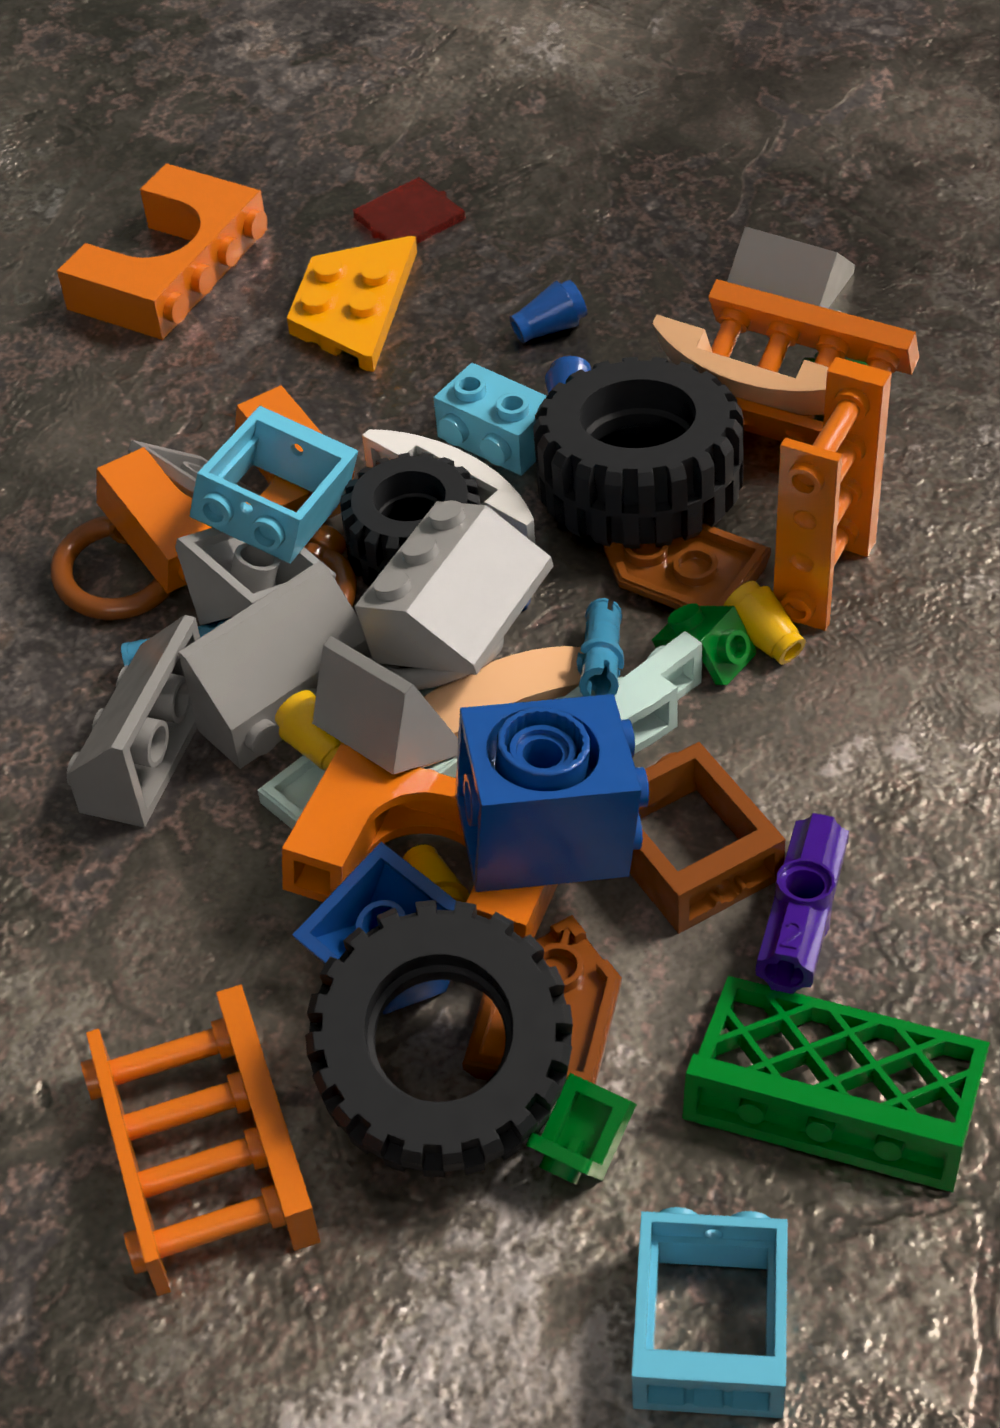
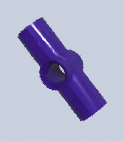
[755,813,849,994]

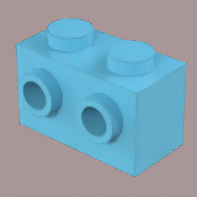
[433,363,546,476]

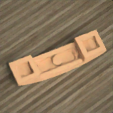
[652,314,829,415]
[420,646,583,768]

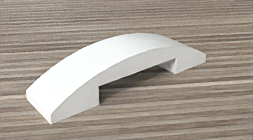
[362,429,535,543]

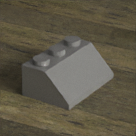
[354,500,553,675]
[178,560,372,769]
[67,615,200,828]

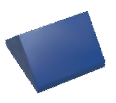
[292,842,456,1015]

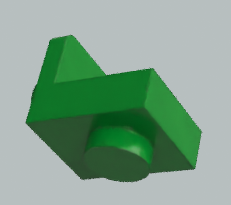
[652,603,756,685]
[526,1073,637,1185]

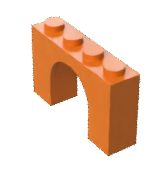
[57,163,267,340]
[96,385,355,594]
[282,744,558,938]

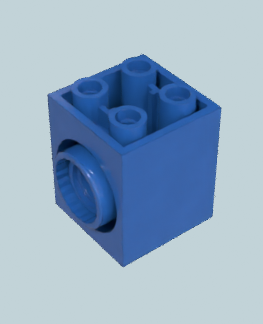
[455,694,649,892]

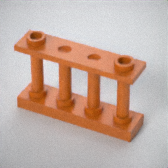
[708,279,919,445]
[773,357,892,631]
[81,984,321,1297]

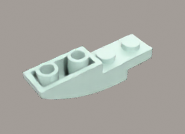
[556,631,702,754]

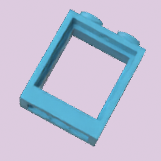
[189,406,358,564]
[632,1207,788,1418]

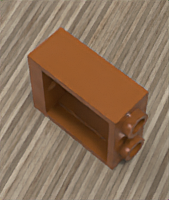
[630,742,786,934]

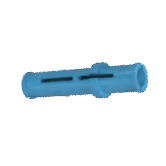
[576,598,625,697]

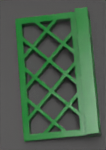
[682,976,990,1193]

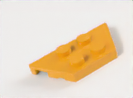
[287,236,417,372]

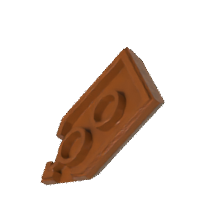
[603,523,771,609]
[462,915,622,1084]

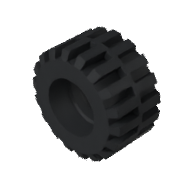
[340,453,480,587]

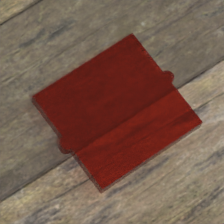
[353,177,466,245]

